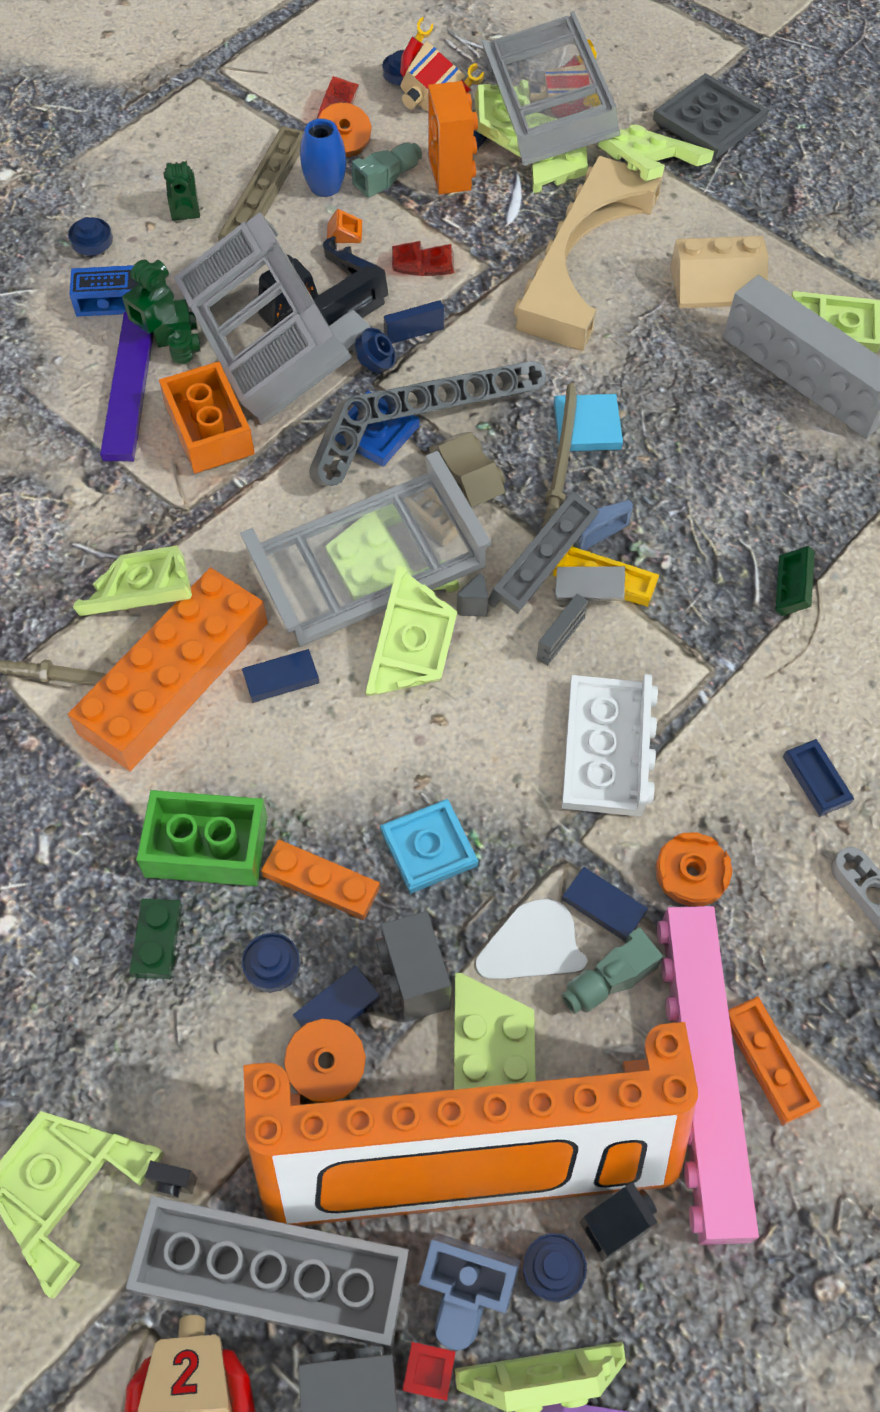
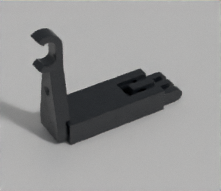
[313,236,389,326]

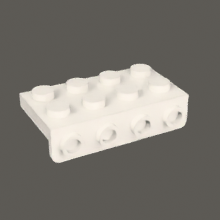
[561,674,658,817]

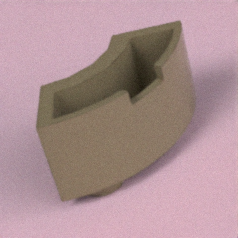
[428,432,506,508]

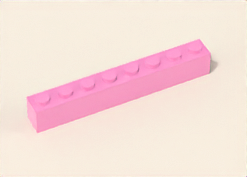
[657,906,759,1245]

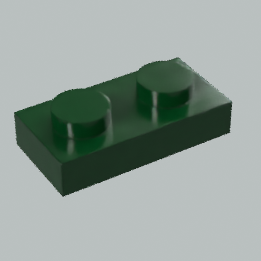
[129,898,182,980]

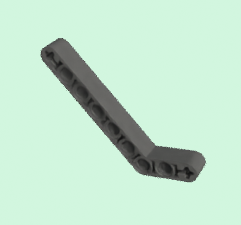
[309,361,546,487]

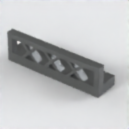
[488,491,600,614]

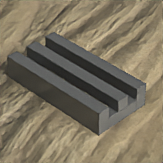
[536,594,588,666]

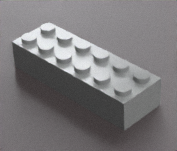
[723,275,880,439]
[125,1196,409,1349]

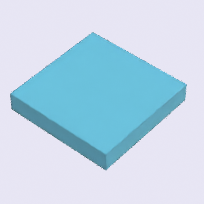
[554,394,623,451]
[380,799,478,894]

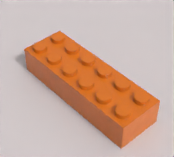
[68,567,268,772]

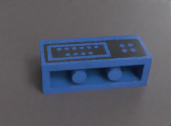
[69,265,138,317]

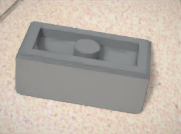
[555,566,625,601]

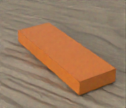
[728,996,821,1126]

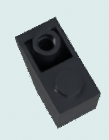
[579,1182,658,1262]

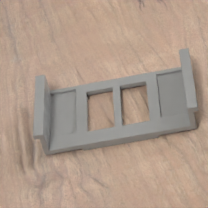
[174,212,352,425]

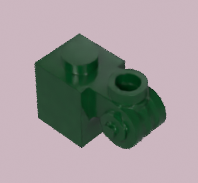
[163,161,200,221]
[122,260,176,334]
[154,299,201,364]

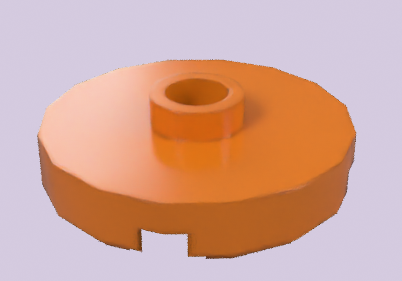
[318,102,371,158]
[655,832,733,907]
[283,1019,366,1102]

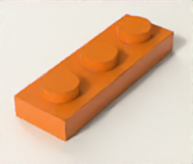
[261,839,380,920]

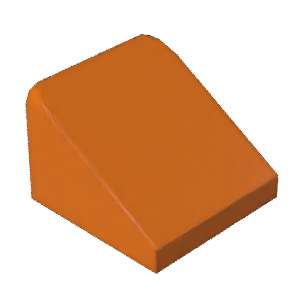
[327,209,362,243]

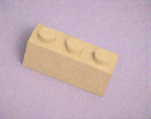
[670,236,768,308]

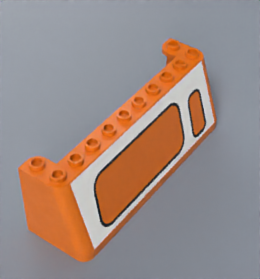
[243,1022,698,1226]

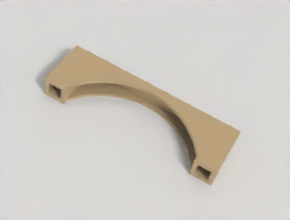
[513,156,663,351]

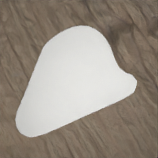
[476,899,588,979]

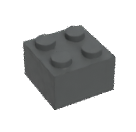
[376,911,451,1022]
[299,1346,398,1412]

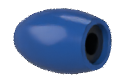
[300,119,346,197]

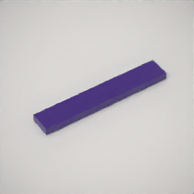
[100,312,154,461]

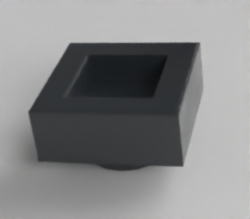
[145,1160,197,1199]

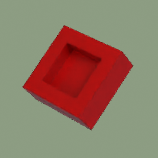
[402,1342,456,1401]

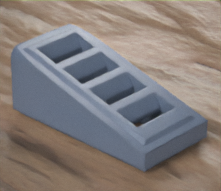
[573,500,633,550]

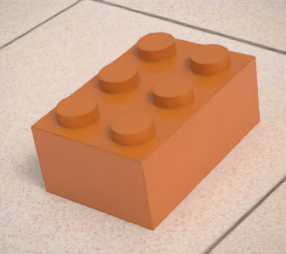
[428,81,478,194]
[159,361,255,474]

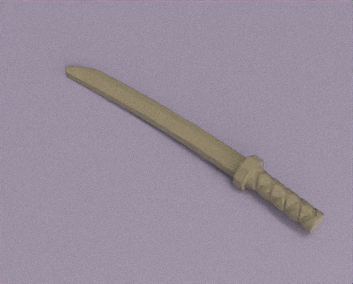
[540,383,577,531]
[0,659,106,686]

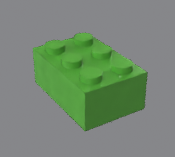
[136,790,268,886]

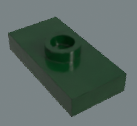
[775,545,815,616]

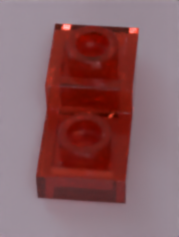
[317,76,359,129]
[392,241,454,276]

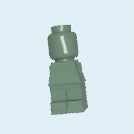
[352,142,422,198]
[561,927,663,1014]

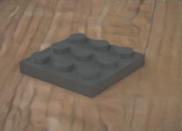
[653,73,769,159]

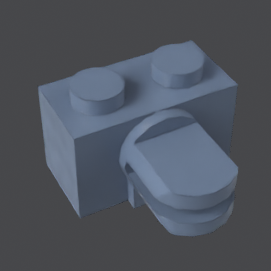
[419,1233,521,1350]

